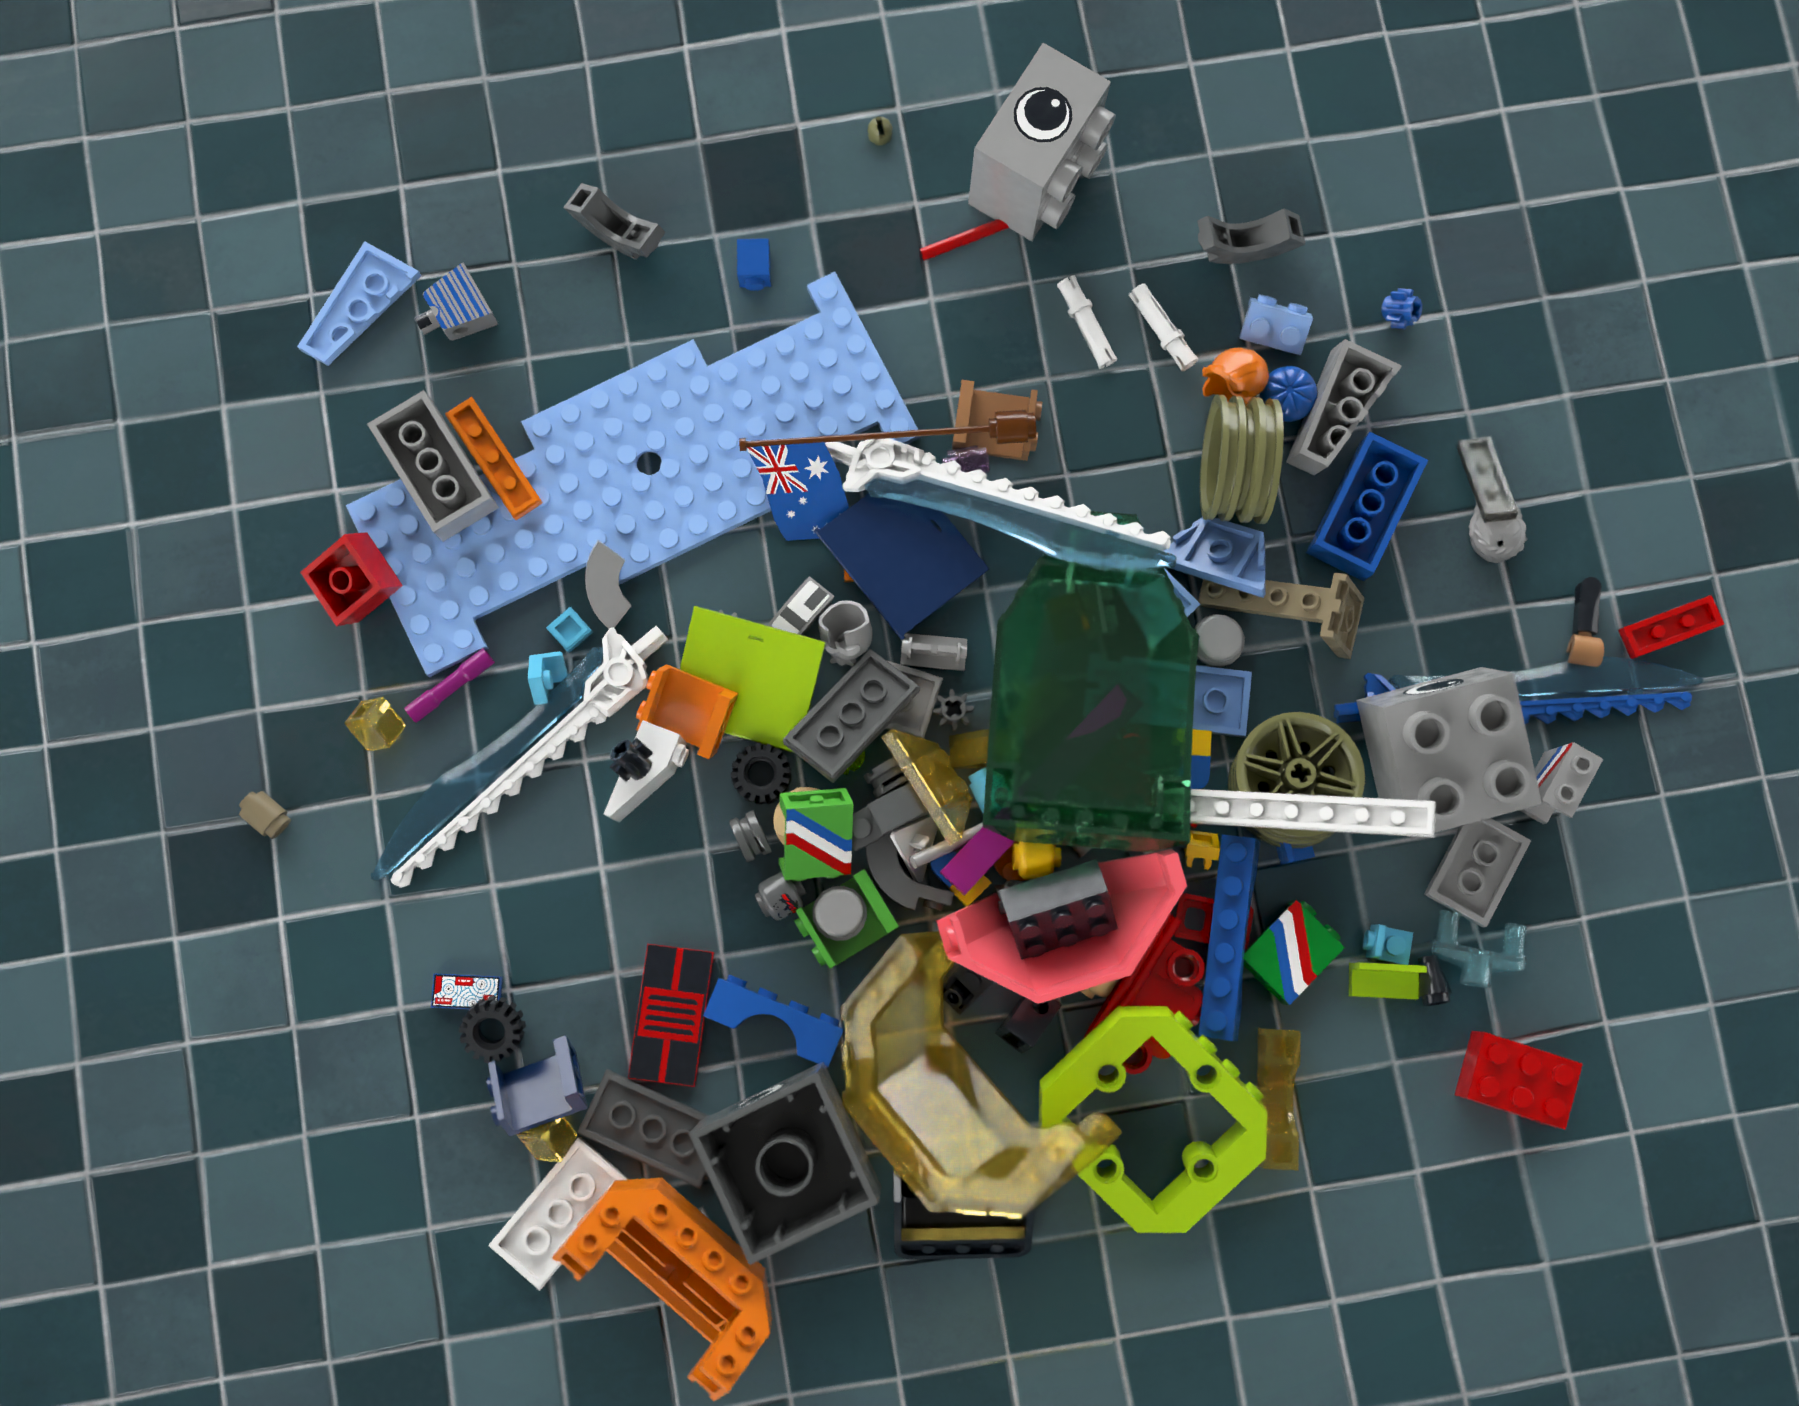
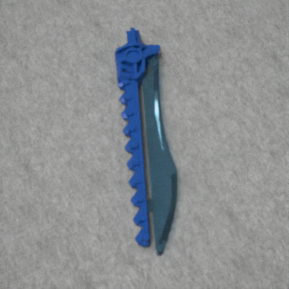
[1333,656,1703,724]

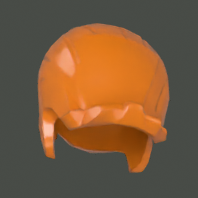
[1202,348,1269,406]

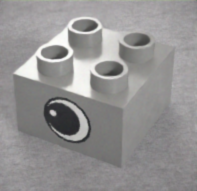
[968,43,1116,241]
[1356,667,1542,839]

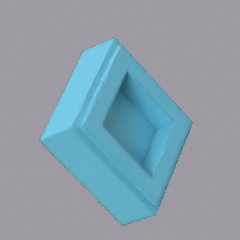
[546,607,593,653]

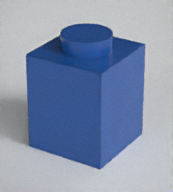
[737,238,771,291]

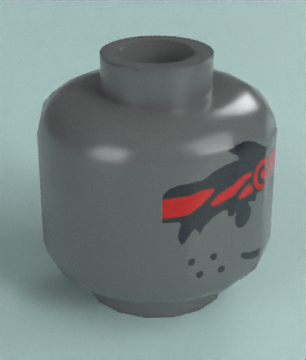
[755,872,807,920]

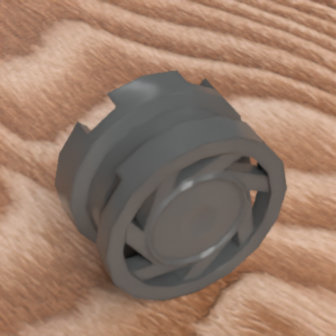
[863,754,916,799]
[729,810,772,863]

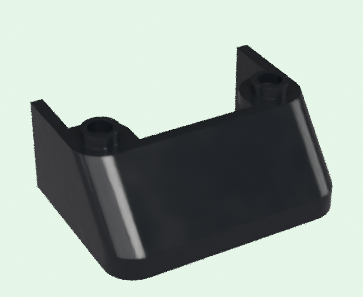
[893,1152,1035,1260]

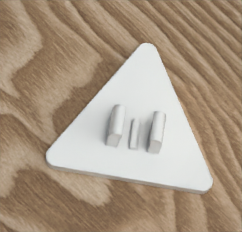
[890,812,940,883]

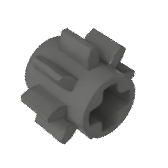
[933,689,974,732]

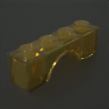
[1257,1028,1301,1170]

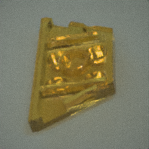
[882,729,973,846]

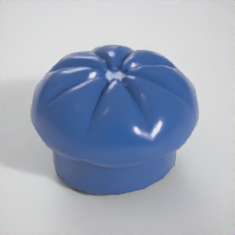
[1260,366,1318,422]

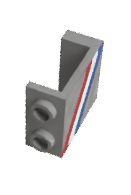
[1519,742,1603,824]

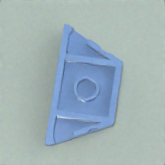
[1150,517,1266,598]

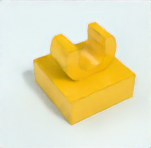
[1184,829,1220,870]

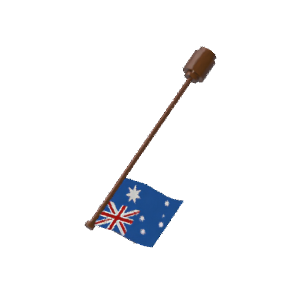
[739,410,1036,541]

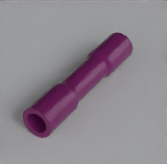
[404,648,495,723]

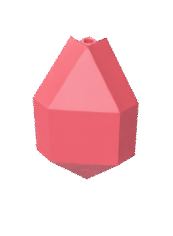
[936,849,1187,1004]

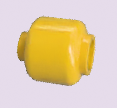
[1012,835,1061,879]

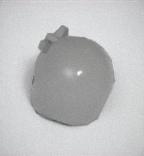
[818,601,873,667]

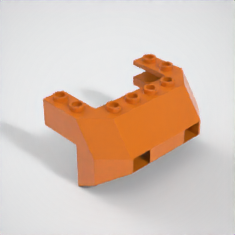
[551,1178,772,1401]

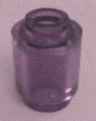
[942,445,990,473]

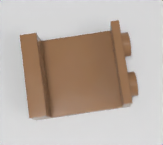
[952,380,1042,461]

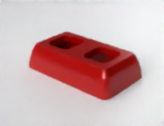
[1174,893,1254,949]

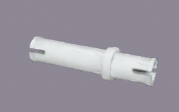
[1057,275,1117,369]
[1129,283,1199,371]

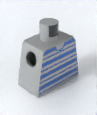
[414,263,498,340]

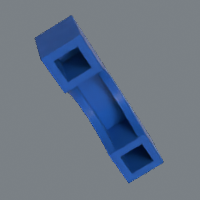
[703,974,844,1068]

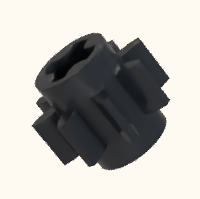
[610,738,653,782]

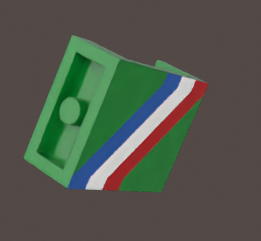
[1243,900,1345,1005]

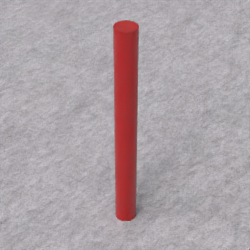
[919,219,1009,261]

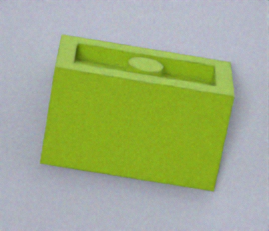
[1349,962,1427,1000]

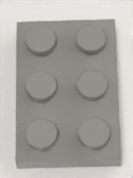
[1424,818,1531,927]

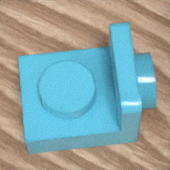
[528,651,568,705]
[1363,924,1413,965]

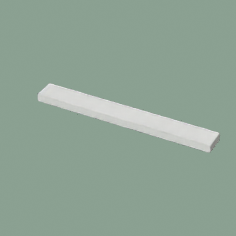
[1154,787,1436,837]

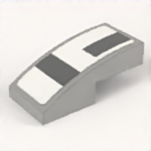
[767,576,834,636]

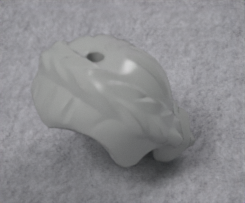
[1469,500,1527,563]

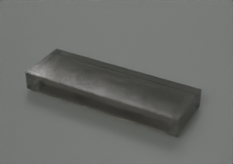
[1456,437,1519,523]

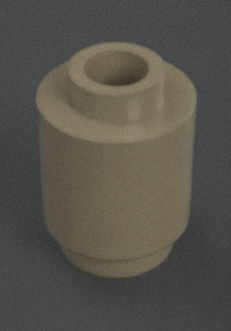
[239,791,291,839]

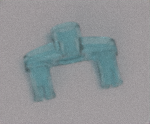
[1431,910,1527,988]

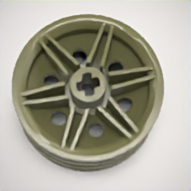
[1200,394,1284,524]
[1228,712,1365,849]

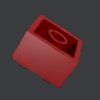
[300,532,403,626]

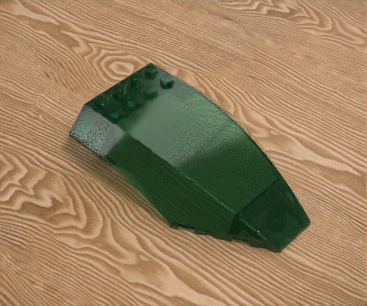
[982,511,1200,852]

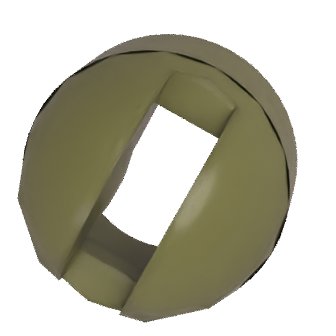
[868,117,892,145]

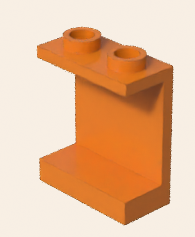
[636,664,738,759]

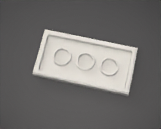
[488,1137,629,1290]

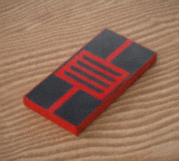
[628,944,715,1087]

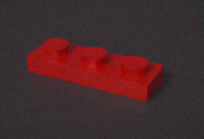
[1618,595,1724,659]

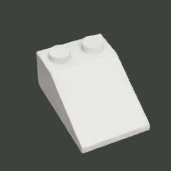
[604,720,689,822]

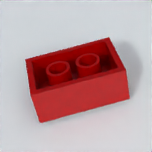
[1454,1031,1583,1130]

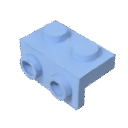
[1239,295,1313,355]

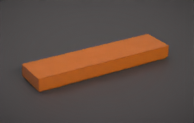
[445,397,543,520]

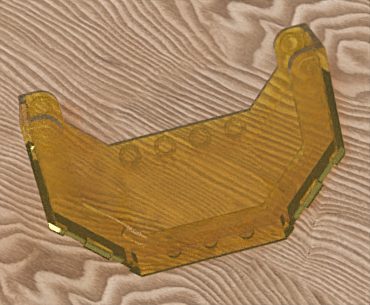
[840,931,1122,1219]

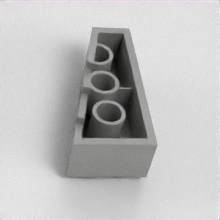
[1286,339,1402,475]

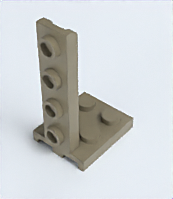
[1198,573,1364,659]

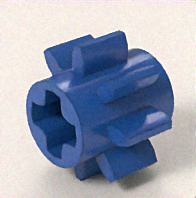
[1382,288,1422,329]

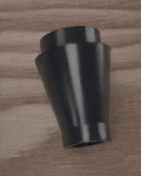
[1418,955,1452,1006]

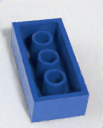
[1306,432,1428,581]

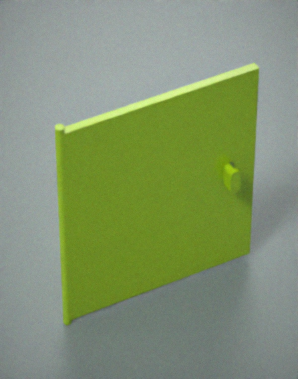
[680,606,826,753]

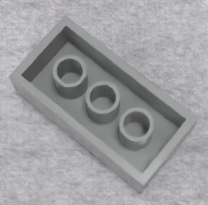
[367,390,499,541]

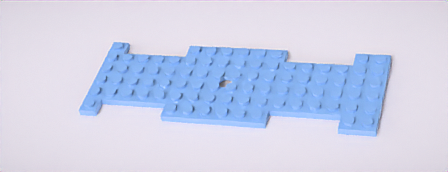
[346,272,920,677]

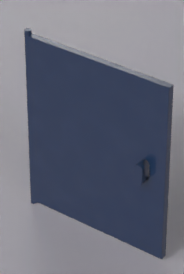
[814,483,989,640]

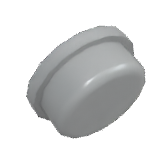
[1191,614,1245,668]
[812,886,867,941]

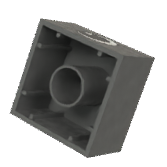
[689,1061,882,1265]

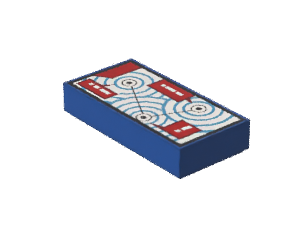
[431,974,503,1009]

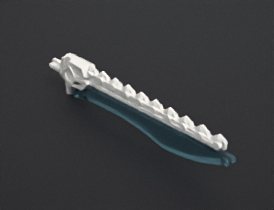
[825,438,1177,569]
[371,626,668,888]

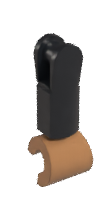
[1566,577,1604,667]

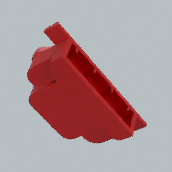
[1080,914,1205,1074]

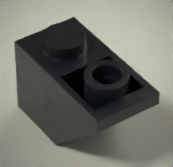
[936,965,994,1015]

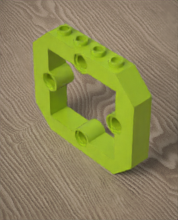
[1039,1006,1267,1233]

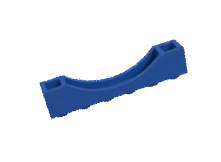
[1198,834,1260,1041]

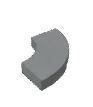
[585,540,631,629]

